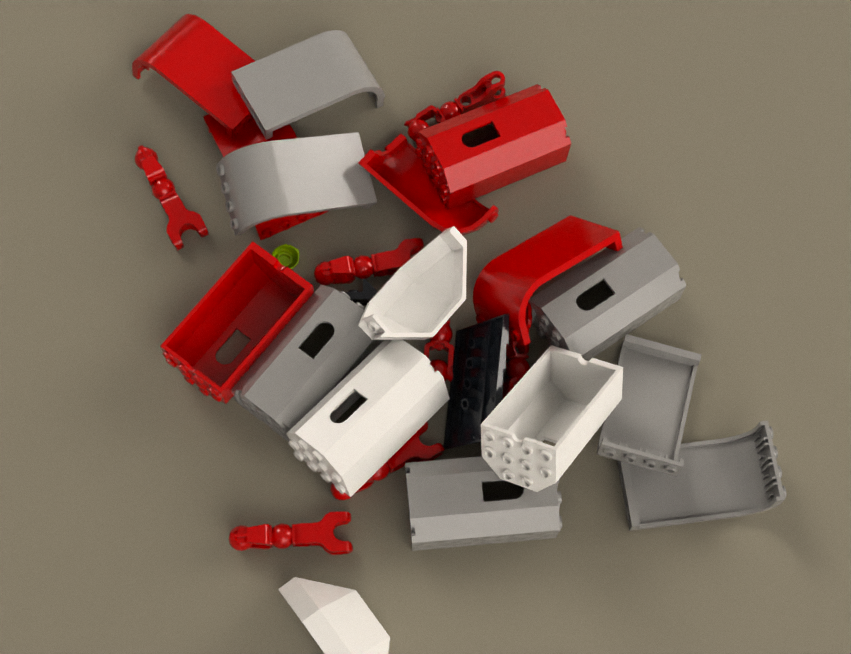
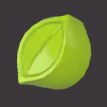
[272,244,300,270]

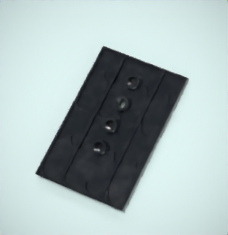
[443,314,509,450]

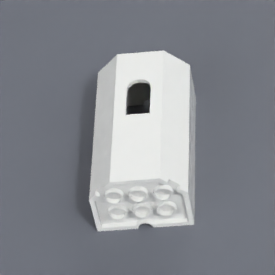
[286,340,450,497]
[481,345,623,492]

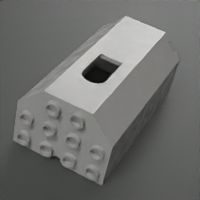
[528,227,686,361]
[231,285,383,442]
[405,456,562,551]

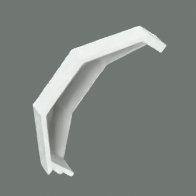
[359,226,467,340]
[278,577,390,654]

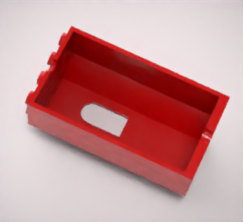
[415,84,571,210]
[160,241,314,404]

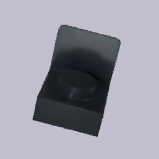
[345,278,378,306]

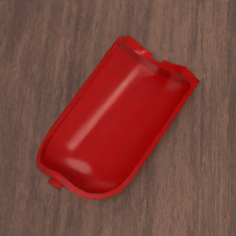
[358,134,499,236]

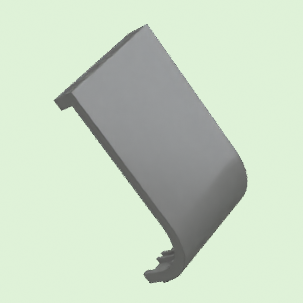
[231,30,385,140]
[216,132,377,236]
[597,334,701,477]
[617,421,786,531]

